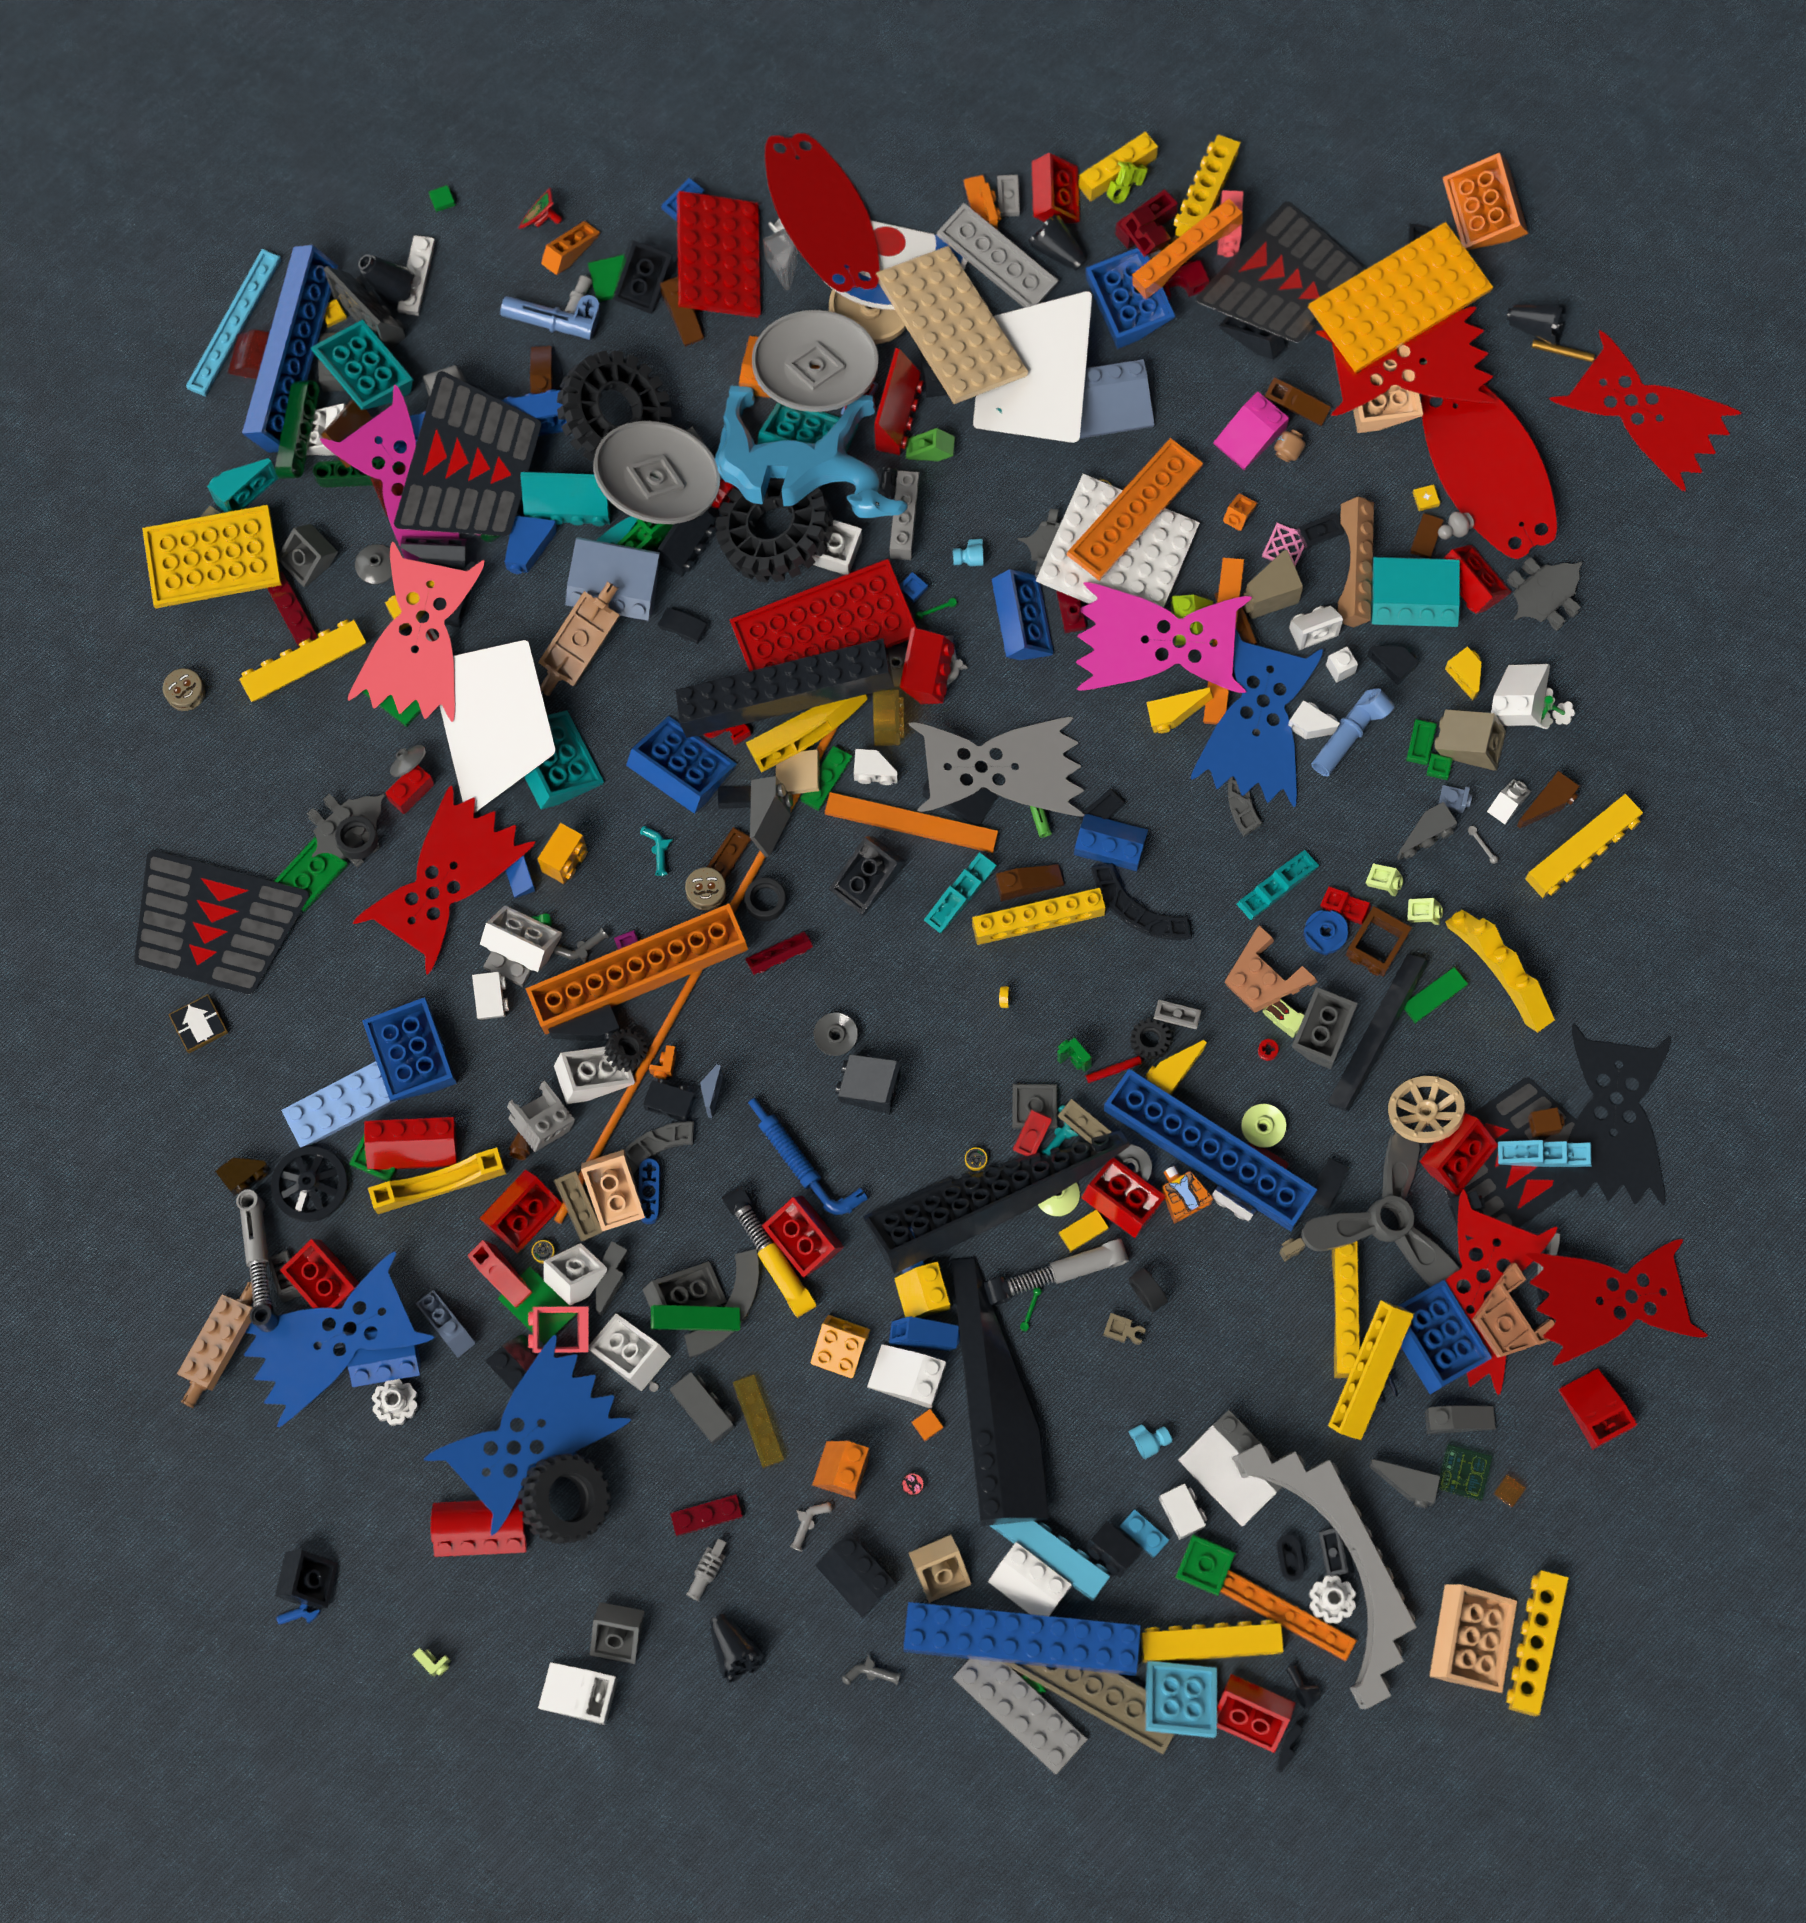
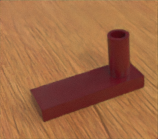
[1056,590,1086,633]

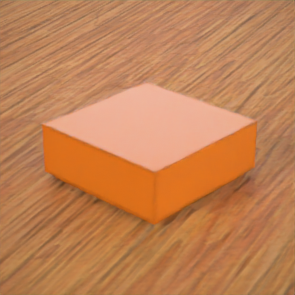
[912,1409,943,1441]

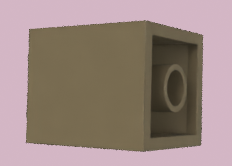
[1243,550,1303,619]
[1435,710,1506,771]

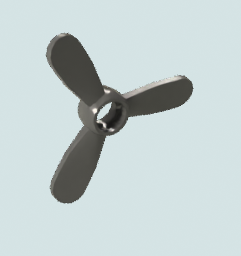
[1302,1131,1462,1289]

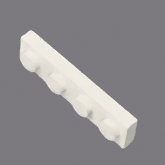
[397,236,435,316]

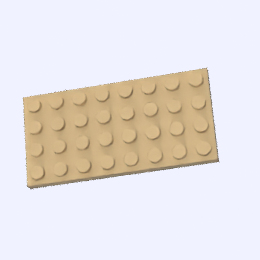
[876,246,1028,404]

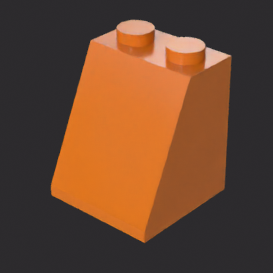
[812,1441,870,1499]

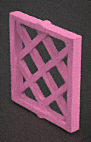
[1262,523,1304,567]

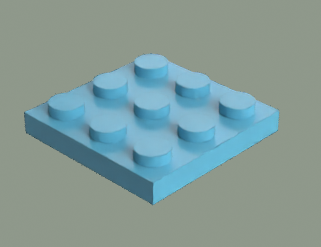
[1146,1661,1217,1738]

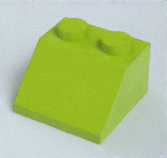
[1171,595,1214,646]

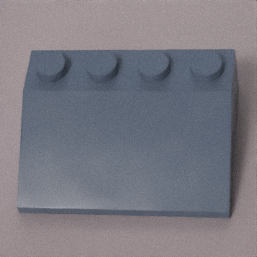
[1079,359,1154,439]
[565,537,660,621]

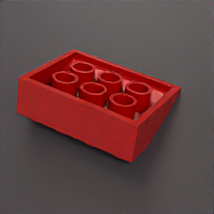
[875,348,924,456]

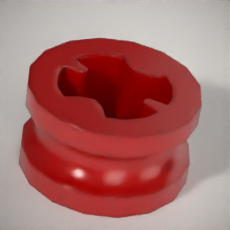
[1258,1039,1279,1061]

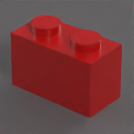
[385,765,434,815]

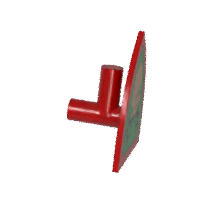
[518,188,562,229]

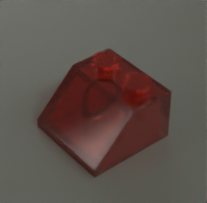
[228,329,270,379]

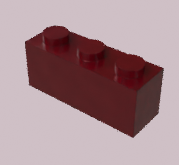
[1115,189,1178,249]

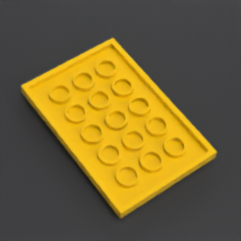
[142,505,281,609]

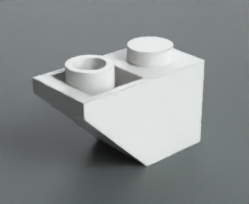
[1288,700,1340,739]
[854,749,897,785]
[1487,779,1531,824]

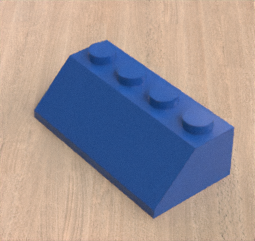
[992,569,1054,660]

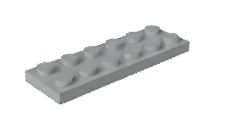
[937,203,1058,308]
[953,1659,1087,1775]

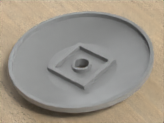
[752,310,878,412]
[593,421,720,524]

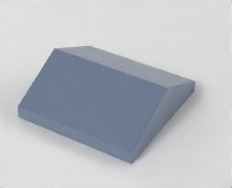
[700,1064,724,1118]

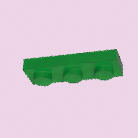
[800,746,852,811]

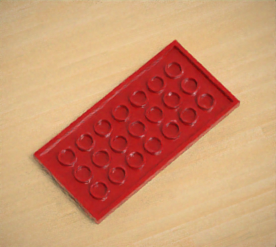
[730,559,916,671]

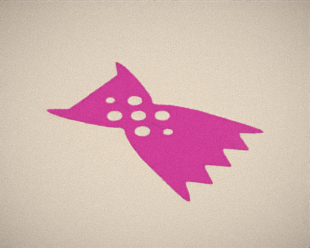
[320,385,480,561]
[1076,582,1252,693]

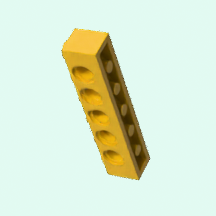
[1174,134,1241,237]
[972,888,1105,945]
[1506,1571,1568,1716]

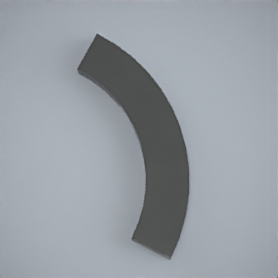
[1227,726,1262,837]
[625,1121,694,1176]
[684,1249,759,1358]

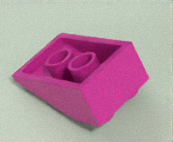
[1213,392,1289,470]

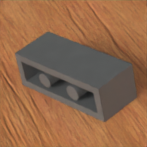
[670,1372,734,1445]

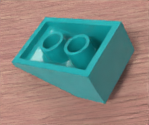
[207,458,279,513]

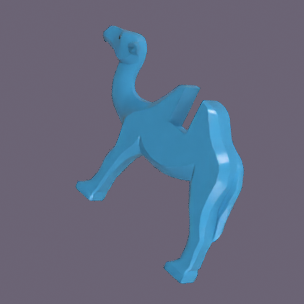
[714,386,908,518]

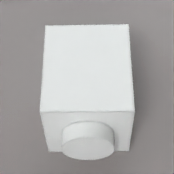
[1326,647,1358,683]

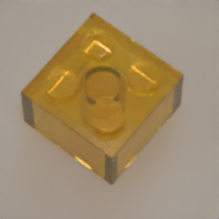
[873,690,904,746]

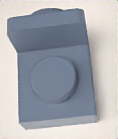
[1438,785,1472,813]

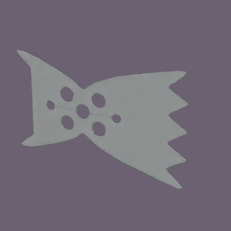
[908,717,1084,817]

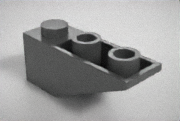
[1397,802,1457,860]

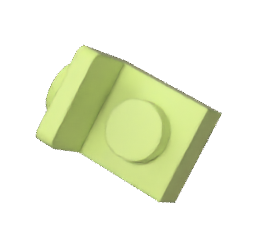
[1366,864,1403,896]
[1408,898,1443,925]
[413,1648,451,1677]

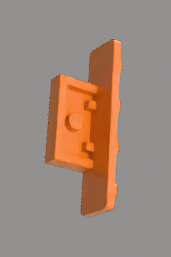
[964,175,1001,231]

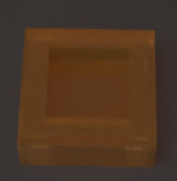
[1493,1475,1526,1508]

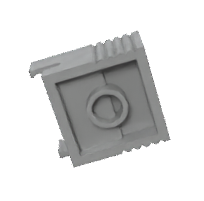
[507,1081,575,1152]

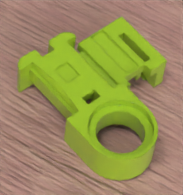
[1107,161,1148,204]

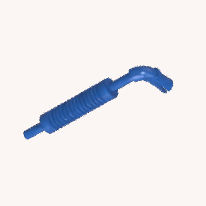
[748,1098,868,1215]

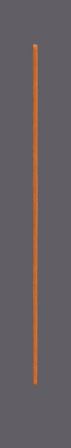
[554,726,839,1224]

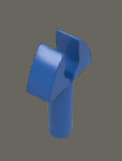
[277,1604,321,1625]

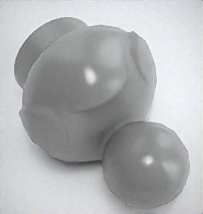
[1438,512,1474,539]

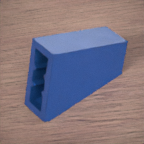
[505,516,557,574]
[889,1316,960,1351]

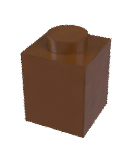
[1528,1108,1564,1139]

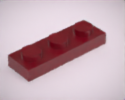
[745,931,813,975]
[670,1495,743,1537]

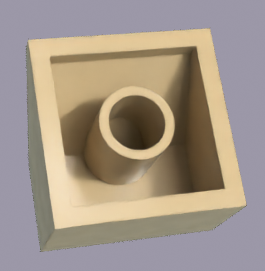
[909,1535,971,1603]

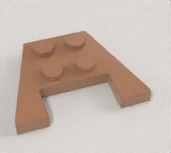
[1225,926,1317,1013]
[1472,1263,1555,1357]

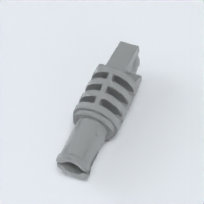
[686,1539,726,1601]

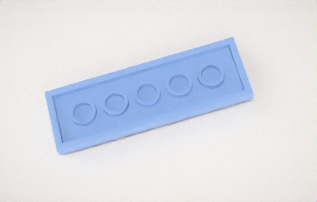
[281,1061,397,1148]

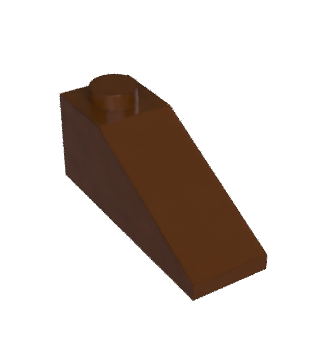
[660,277,704,347]
[530,346,554,394]
[1517,771,1579,828]
[995,865,1064,902]

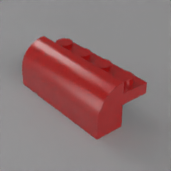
[431,1499,527,1557]

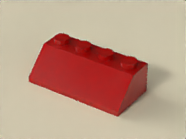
[364,1117,457,1170]

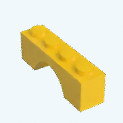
[1079,132,1158,202]

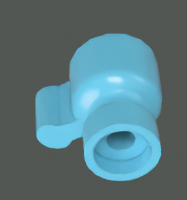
[953,539,984,567]
[1129,1425,1172,1459]

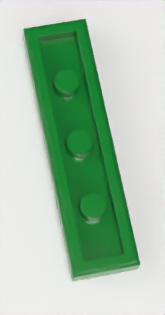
[651,1305,740,1331]

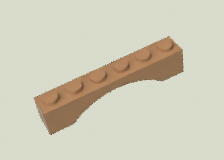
[1338,497,1374,627]

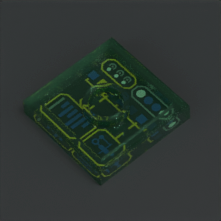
[1437,1444,1492,1501]

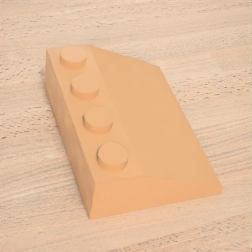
[1353,345,1423,433]
[1430,1585,1517,1693]

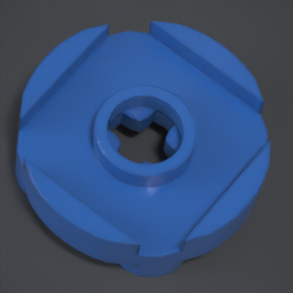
[1303,910,1348,955]

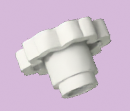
[372,1379,418,1426]
[1309,1576,1356,1624]

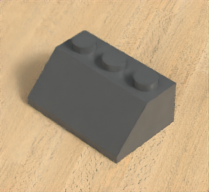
[1292,987,1357,1069]

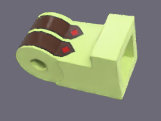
[1263,999,1304,1038]

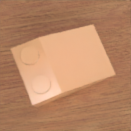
[581,1150,645,1231]

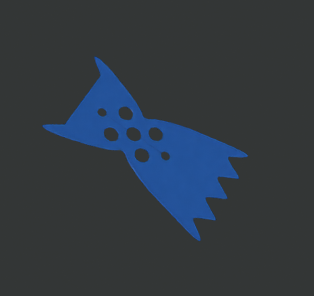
[1191,629,1323,807]
[244,1252,434,1427]
[424,1335,631,1536]

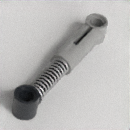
[236,1190,279,1332]
[983,1239,1129,1306]

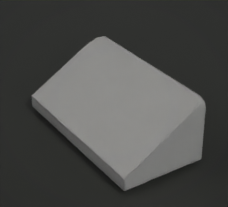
[1154,1000,1201,1030]

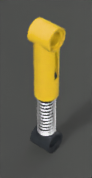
[721,1185,816,1318]

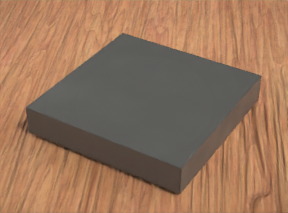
[1012,1084,1057,1129]

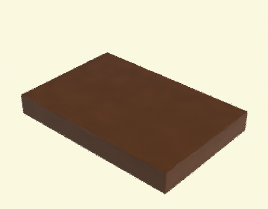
[321,399,373,468]

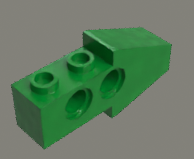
[617,519,674,551]

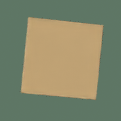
[776,749,820,795]

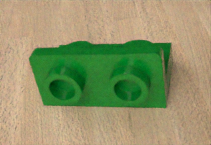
[1057,1037,1092,1073]

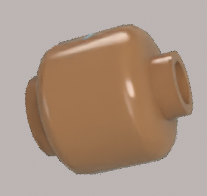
[1274,430,1305,463]

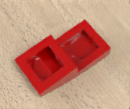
[1320,887,1371,925]

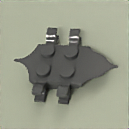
[1018,508,1060,578]
[1507,557,1582,631]
[307,794,384,868]

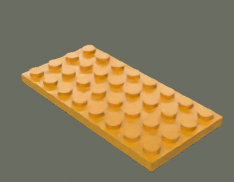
[1308,222,1493,373]

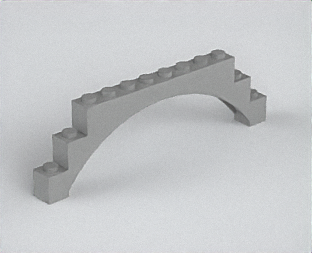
[1231,1443,1416,1709]

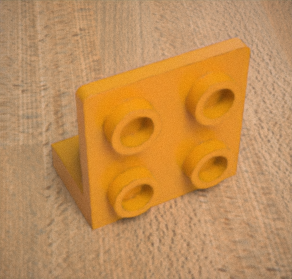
[811,1315,871,1378]

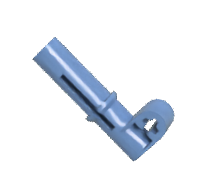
[500,295,600,340]
[1311,688,1395,777]

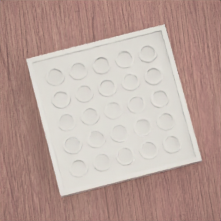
[1036,474,1199,608]

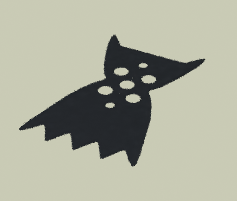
[1552,1024,1671,1205]

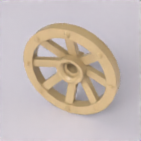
[1388,1076,1465,1143]

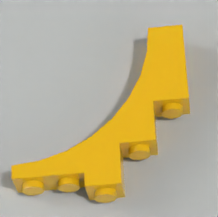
[1445,910,1555,1032]

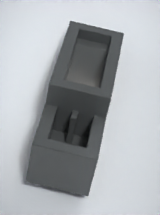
[596,1241,629,1317]

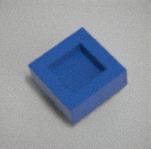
[899,572,928,603]

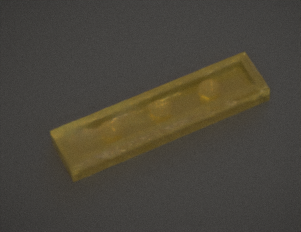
[733,1375,784,1468]

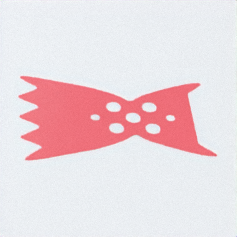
[348,542,484,722]

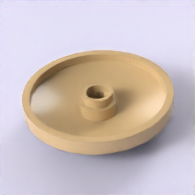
[829,289,906,344]

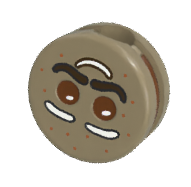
[163,668,205,711]
[685,867,726,911]

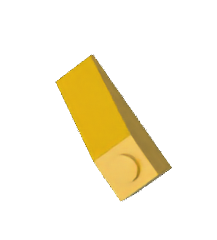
[1147,687,1213,734]
[1145,1040,1207,1095]

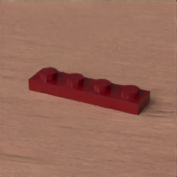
[267,572,318,648]

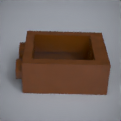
[1346,906,1412,977]

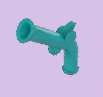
[640,826,673,876]
[1041,1105,1079,1156]

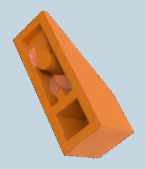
[541,221,600,275]

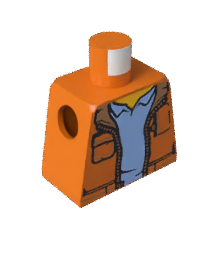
[1162,1166,1213,1224]

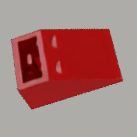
[1558,1369,1637,1450]

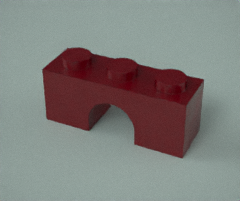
[1162,260,1209,303]

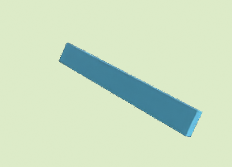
[186,249,281,397]

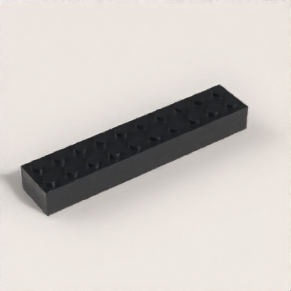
[676,638,894,738]

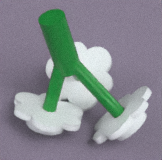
[1535,688,1575,729]

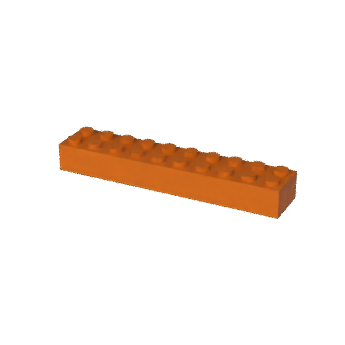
[525,904,748,1035]

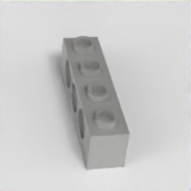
[890,471,919,560]

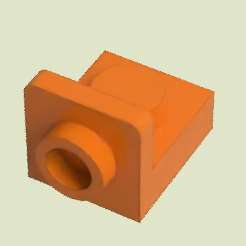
[1223,493,1257,531]
[649,1045,677,1079]

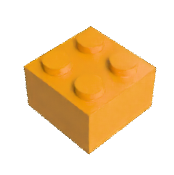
[537,823,587,884]

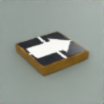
[168,994,228,1053]

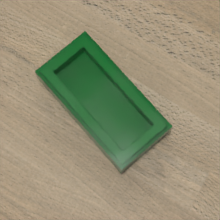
[1406,719,1436,766]

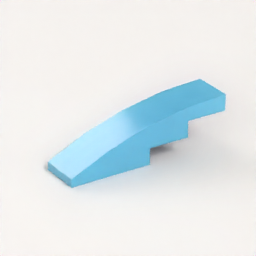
[1498,1140,1592,1167]

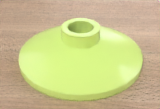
[1241,1104,1286,1148]
[1038,1183,1080,1216]

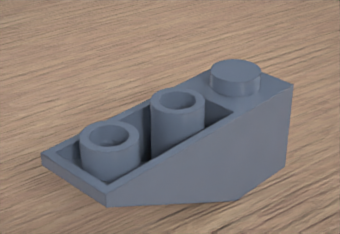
[415,1290,476,1358]

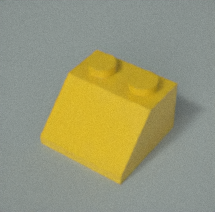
[894,1262,950,1318]

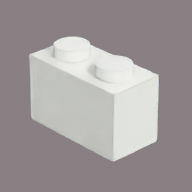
[472,972,509,1020]
[1159,1484,1207,1540]

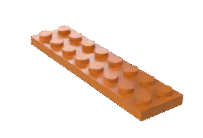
[1067,438,1203,581]

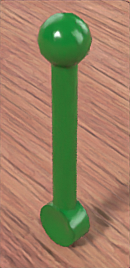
[915,598,957,620]
[1020,1287,1042,1332]

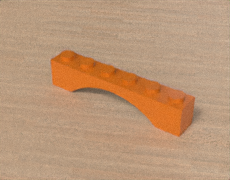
[1132,199,1243,299]

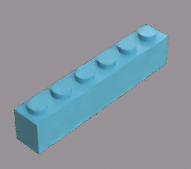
[989,1521,1110,1601]

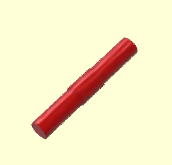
[1085,1056,1142,1084]

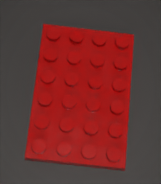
[677,191,760,318]

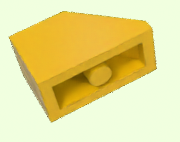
[1445,646,1481,700]

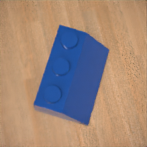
[1074,814,1148,871]
[345,1323,421,1387]

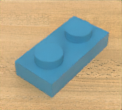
[1119,1509,1169,1558]

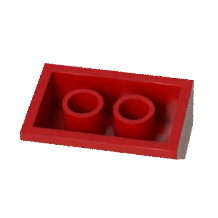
[1032,153,1080,223]
[1443,544,1511,614]
[900,628,955,704]
[1420,1113,1498,1196]
[1081,1158,1166,1238]
[479,1169,562,1254]
[762,1196,844,1278]
[280,1239,359,1309]
[1217,1674,1295,1753]

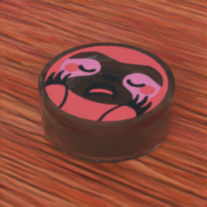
[901,1473,924,1497]

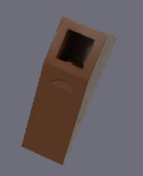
[1265,377,1331,426]

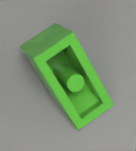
[906,428,955,461]

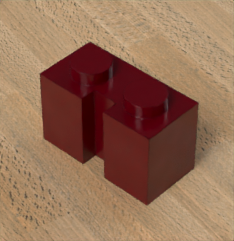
[1121,205,1171,257]

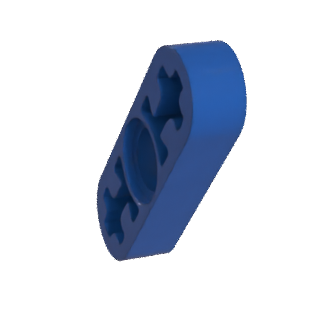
[639,1159,660,1224]

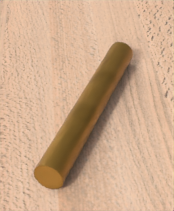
[1531,340,1595,363]

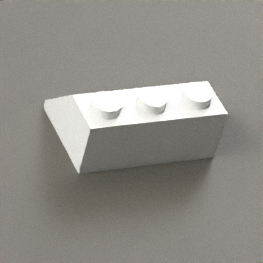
[480,905,562,972]
[988,1542,1072,1616]

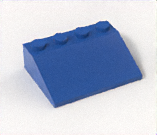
[1086,248,1175,349]
[626,716,737,814]
[362,997,457,1102]
[1398,1280,1492,1394]

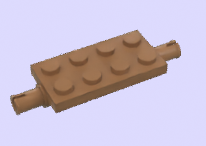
[538,581,621,696]
[177,1282,255,1409]

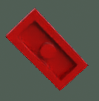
[1013,1109,1052,1156]

